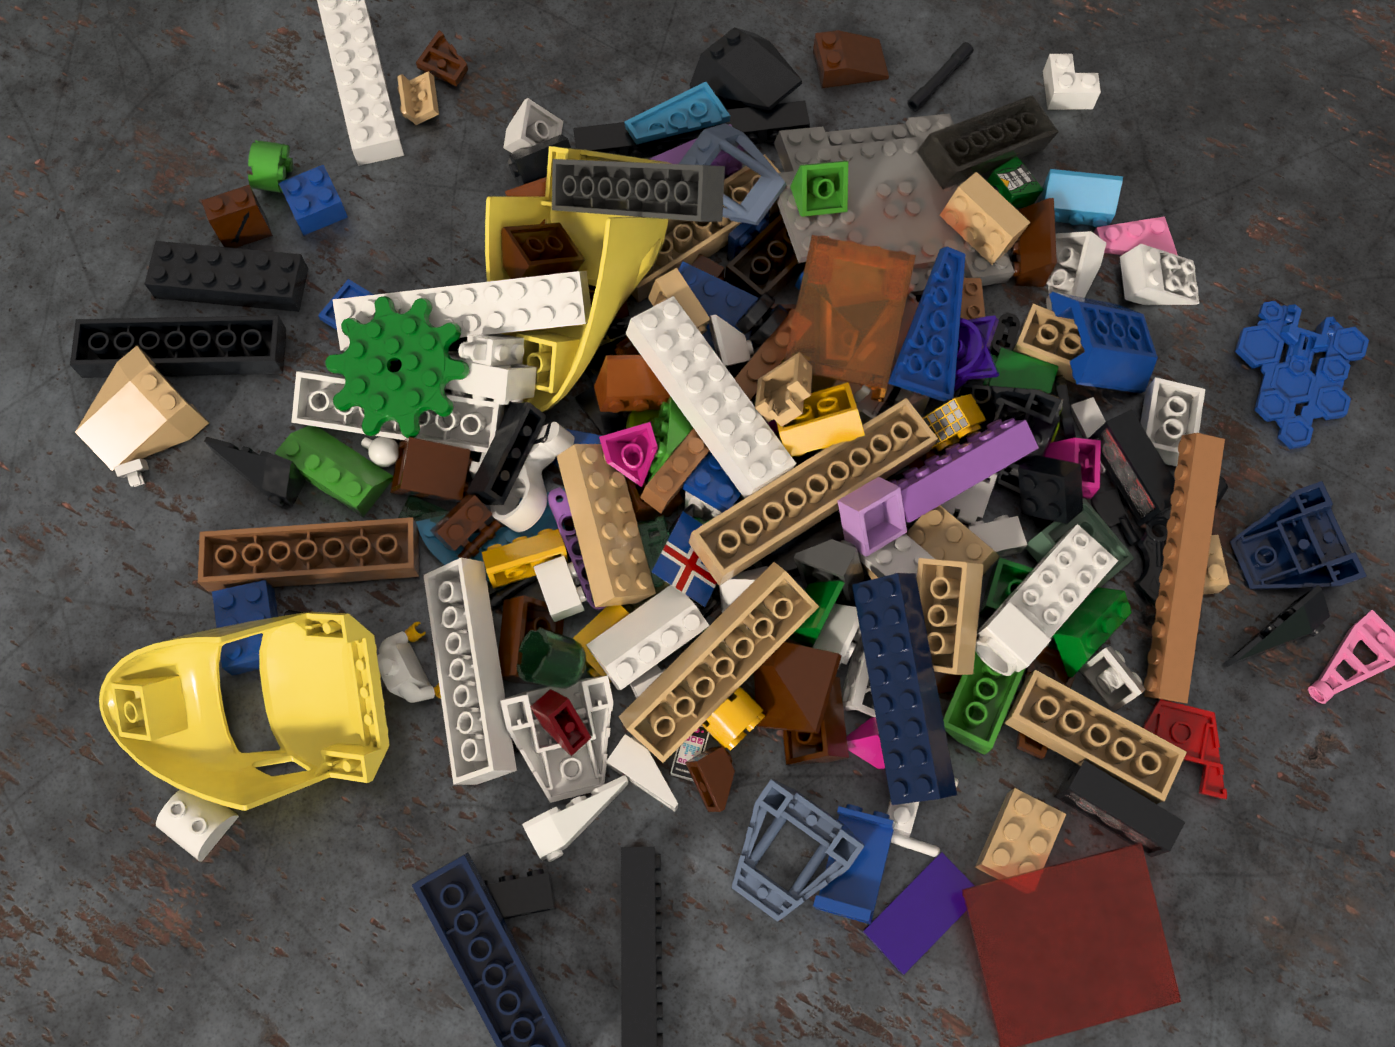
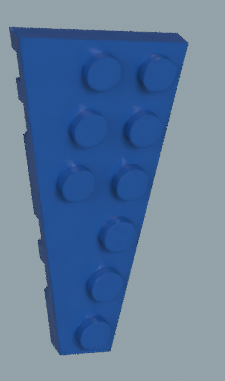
[888,247,966,402]

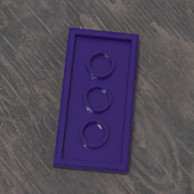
[862,852,982,975]

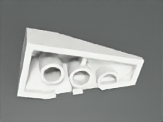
[1046,231,1106,311]
[522,775,629,862]

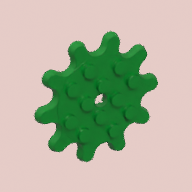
[325,296,470,438]

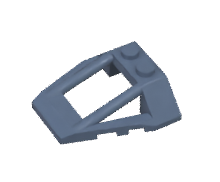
[679,123,787,225]
[731,778,865,922]

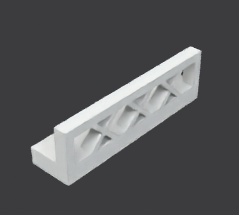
[842,635,876,717]

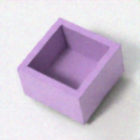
[837,477,907,557]

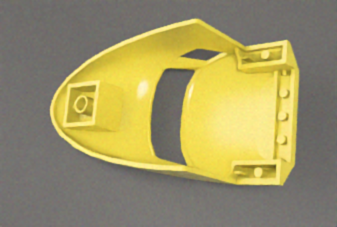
[485,146,672,412]
[99,612,390,811]

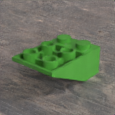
[648,396,693,482]

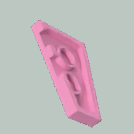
[1094,216,1178,255]

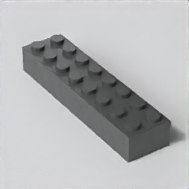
[552,159,725,222]

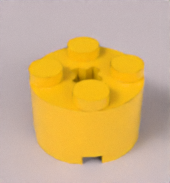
[702,686,765,751]

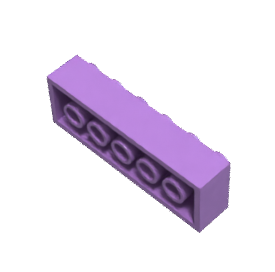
[889,418,1039,522]

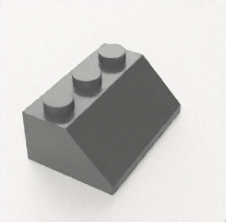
[794,539,865,606]

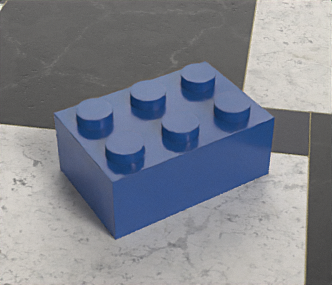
[212,580,278,676]

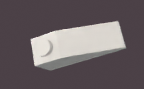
[606,734,678,812]

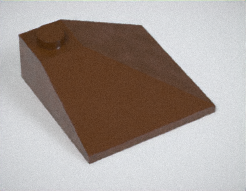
[754,642,842,734]

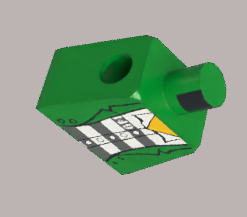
[987,157,1044,209]

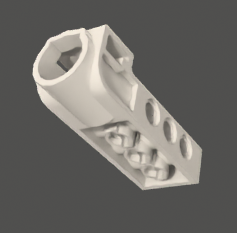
[975,524,1118,676]

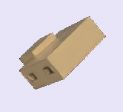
[755,352,812,427]

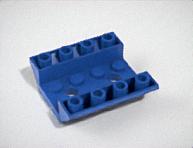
[1049,292,1158,393]

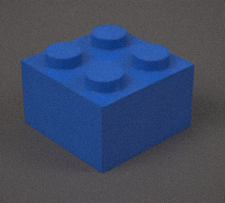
[279,165,348,236]

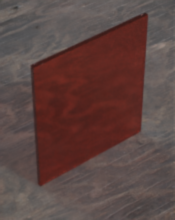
[962,843,1181,1047]

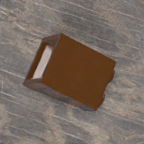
[390,437,473,503]

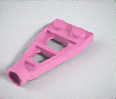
[1308,610,1395,704]

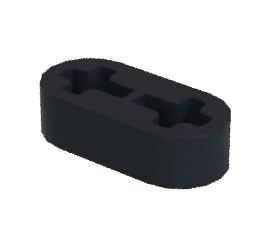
[990,313,1020,356]

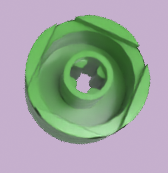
[248,140,293,193]

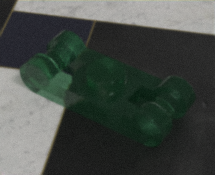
[638,515,670,588]

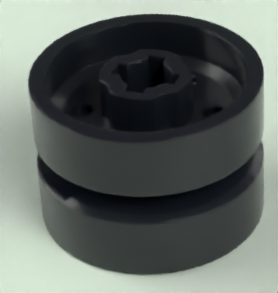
[735,291,789,347]

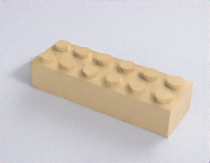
[557,444,656,607]
[1004,670,1187,804]

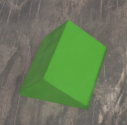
[790,161,848,217]

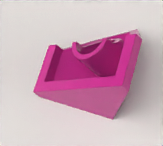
[599,422,658,487]
[847,717,885,769]

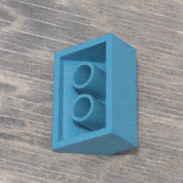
[1038,169,1123,227]

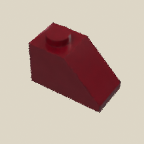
[530,689,592,756]

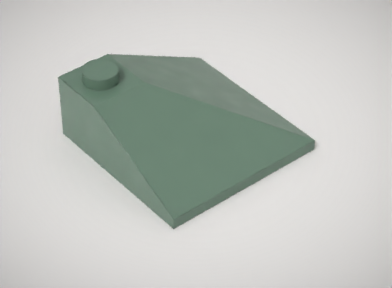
[1025,498,1134,596]

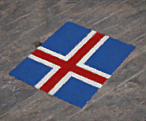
[652,511,717,607]

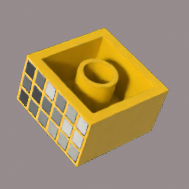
[923,394,986,452]

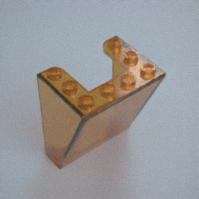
[784,235,916,402]

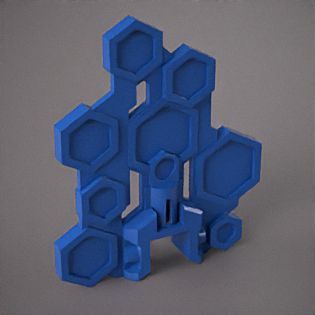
[1235,301,1369,449]

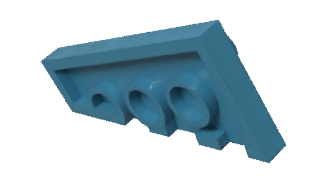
[624,82,730,145]

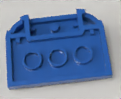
[679,261,758,353]

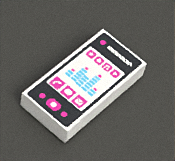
[670,726,710,782]

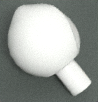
[361,437,399,467]

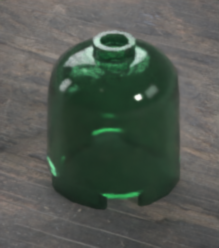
[517,628,586,689]

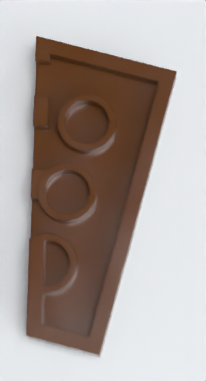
[1016,646,1076,760]

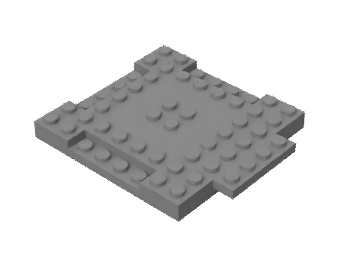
[774,114,1015,308]

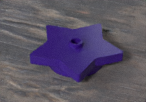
[954,315,1000,392]

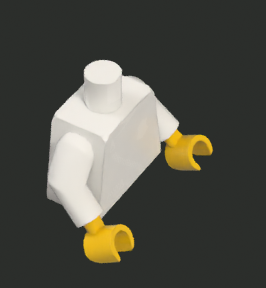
[377,622,441,703]

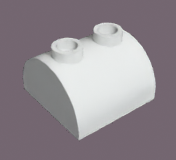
[156,789,239,862]

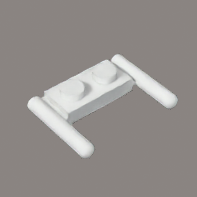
[886,777,959,857]

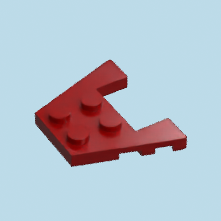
[1142,699,1227,799]

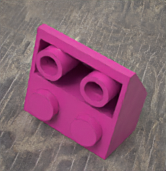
[1044,438,1101,499]

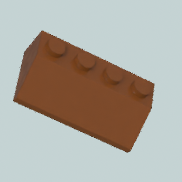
[594,355,670,413]

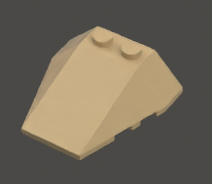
[75,346,210,471]

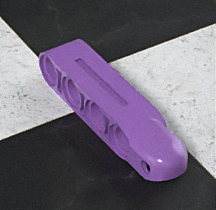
[548,487,607,611]

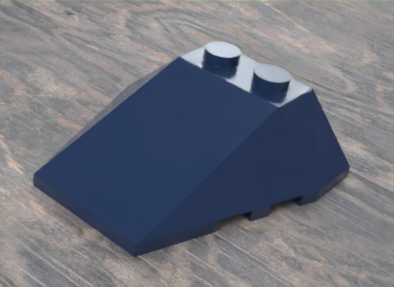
[1229,481,1367,590]

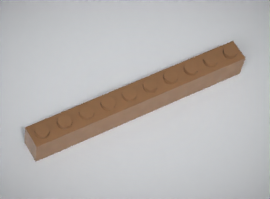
[640,308,813,513]
[1144,433,1225,704]

